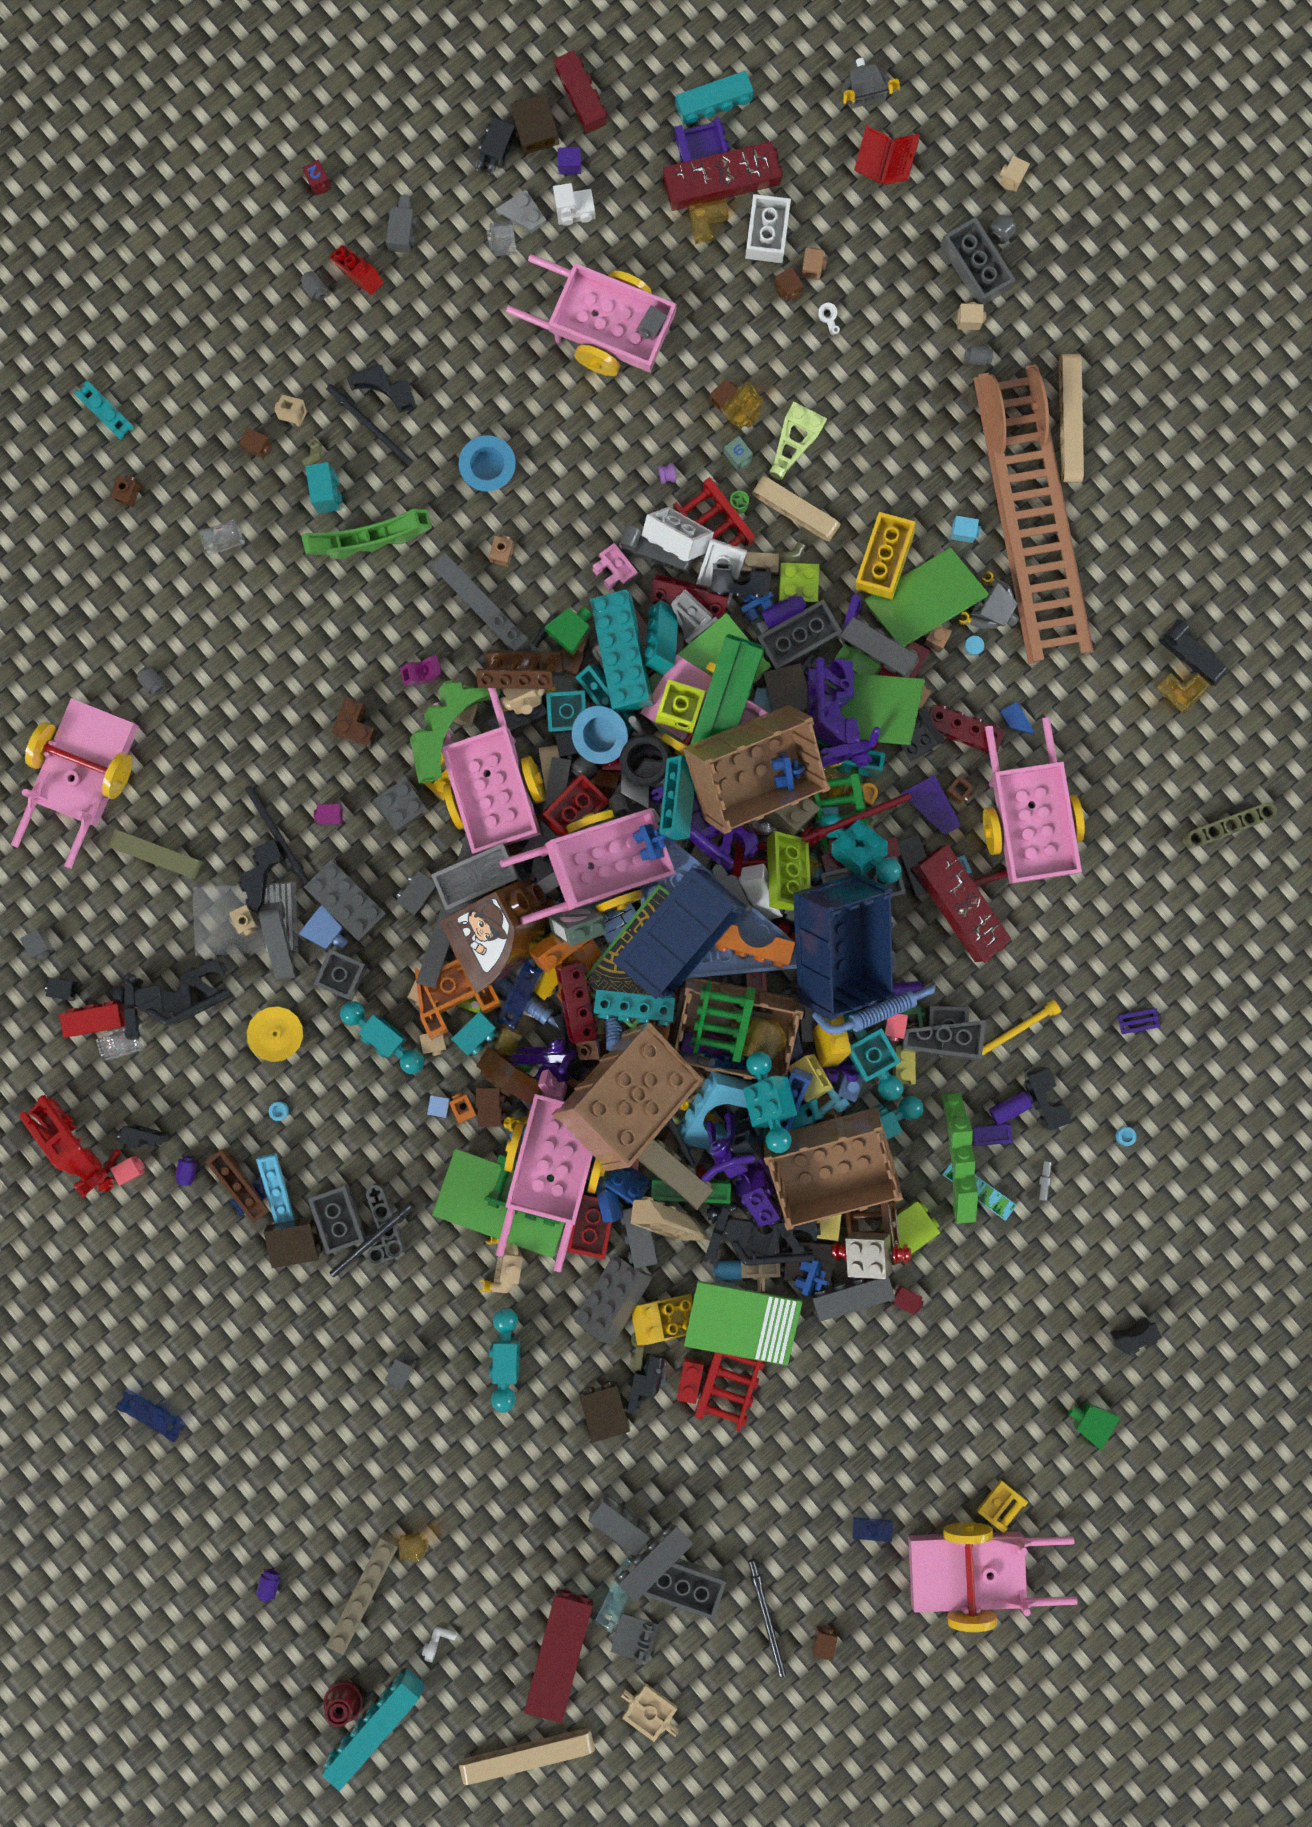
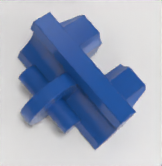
[740,591,774,622]
[771,751,805,791]
[633,824,668,860]
[794,1259,829,1296]

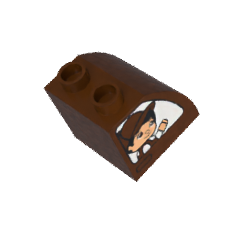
[439,877,547,993]

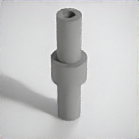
[1039,1161,1052,1201]

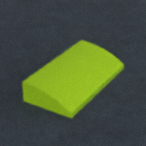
[767,831,811,910]

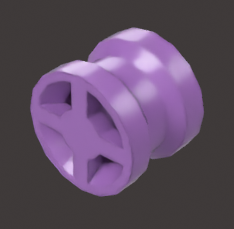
[658,463,676,484]

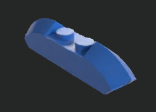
[591,1155,623,1222]

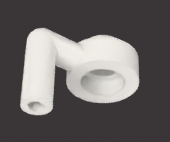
[818,303,840,335]
[422,1627,457,1663]

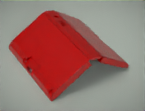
[854,126,920,185]

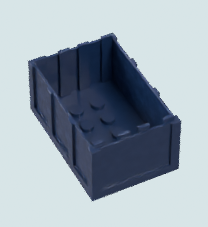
[613,868,747,999]
[793,873,894,1020]

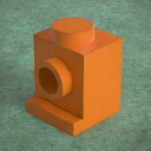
[449,1092,478,1124]

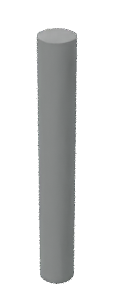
[628,716,646,735]

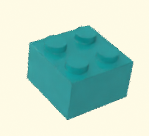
[305,462,342,514]
[546,691,586,732]
[452,1012,499,1056]

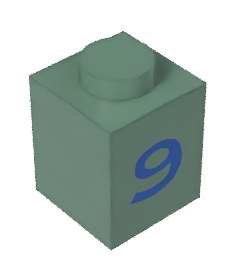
[723,436,753,470]

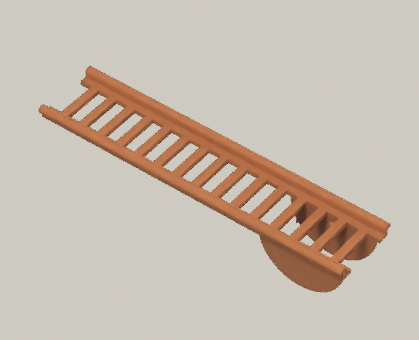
[973,365,1094,664]

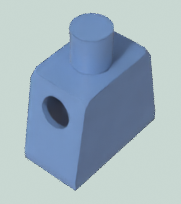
[299,905,349,950]
[833,1068,863,1104]

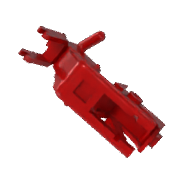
[19,1095,121,1198]

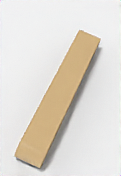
[1059,354,1084,482]
[458,1728,595,1785]

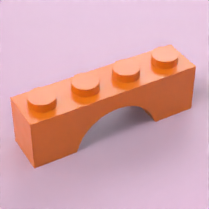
[715,925,795,969]

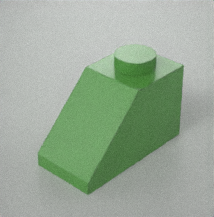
[835,644,882,675]

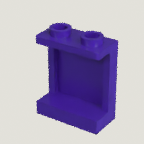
[675,117,730,163]

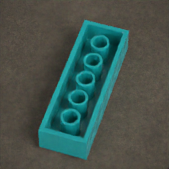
[590,589,654,714]
[322,1669,425,1791]

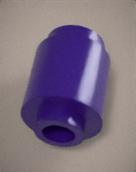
[175,1156,198,1186]
[256,1569,280,1602]

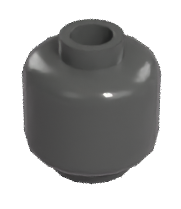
[988,215,1016,244]
[570,756,598,780]

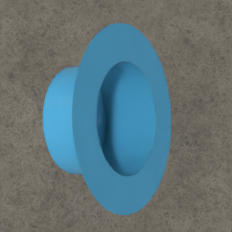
[459,435,516,491]
[572,706,628,764]

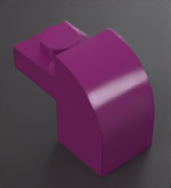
[400,656,441,686]

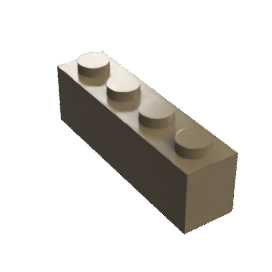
[637,1139,713,1210]

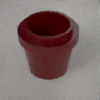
[323,1681,364,1727]

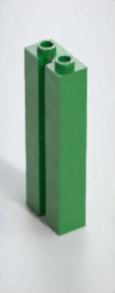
[690,634,766,745]

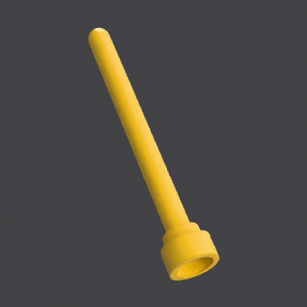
[982,999,1061,1055]

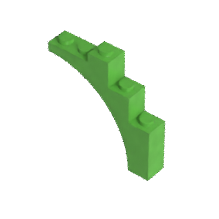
[301,509,432,559]
[410,681,501,783]
[941,1093,978,1224]

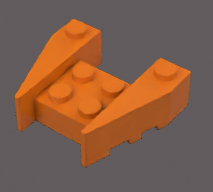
[528,936,602,1002]
[415,950,501,1040]

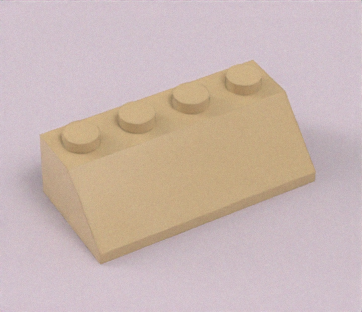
[631,1197,708,1241]

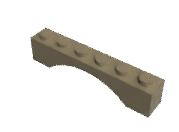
[326,1532,401,1655]

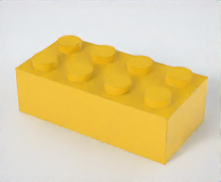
[855,512,916,600]

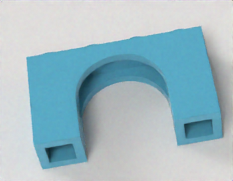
[677,1072,753,1150]

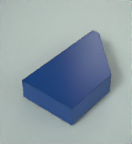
[1000,702,1034,734]

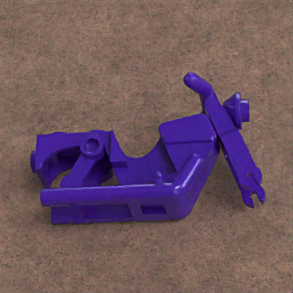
[808,658,880,767]
[651,786,759,872]
[510,1038,579,1107]
[702,1112,782,1227]

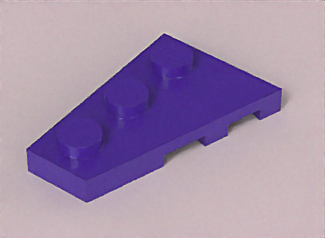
[901,775,961,835]

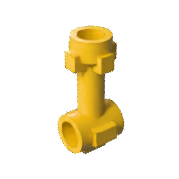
[504,1111,530,1132]

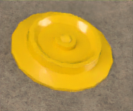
[247,1007,303,1062]

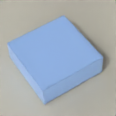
[427,1095,450,1118]

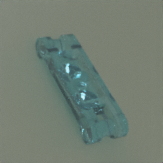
[595,1559,631,1634]

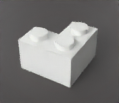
[553,183,595,225]

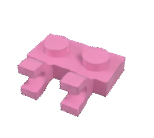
[592,543,638,591]

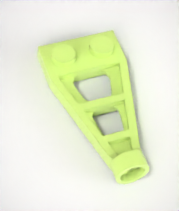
[769,402,827,480]

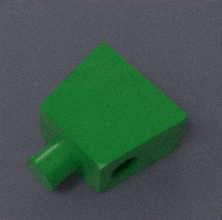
[545,606,592,656]
[1068,1402,1120,1450]

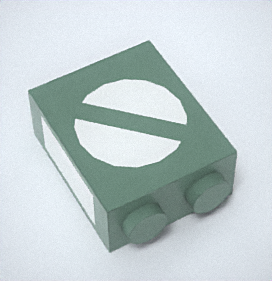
[548,905,606,947]

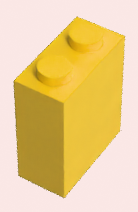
[812,1015,851,1068]

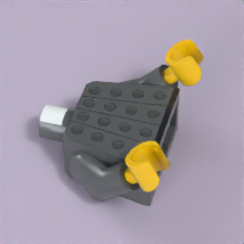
[841,58,900,109]
[958,571,1019,629]

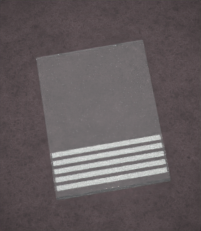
[193,882,299,956]

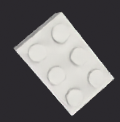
[745,194,791,263]
[642,507,714,561]

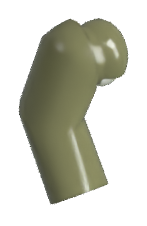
[301,440,323,466]
[779,542,806,563]

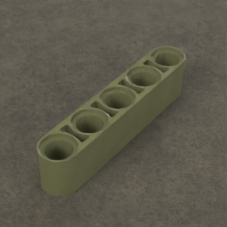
[1183,803,1277,848]
[108,829,202,880]

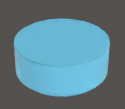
[964,636,984,656]
[268,1101,289,1121]
[1116,1126,1137,1146]

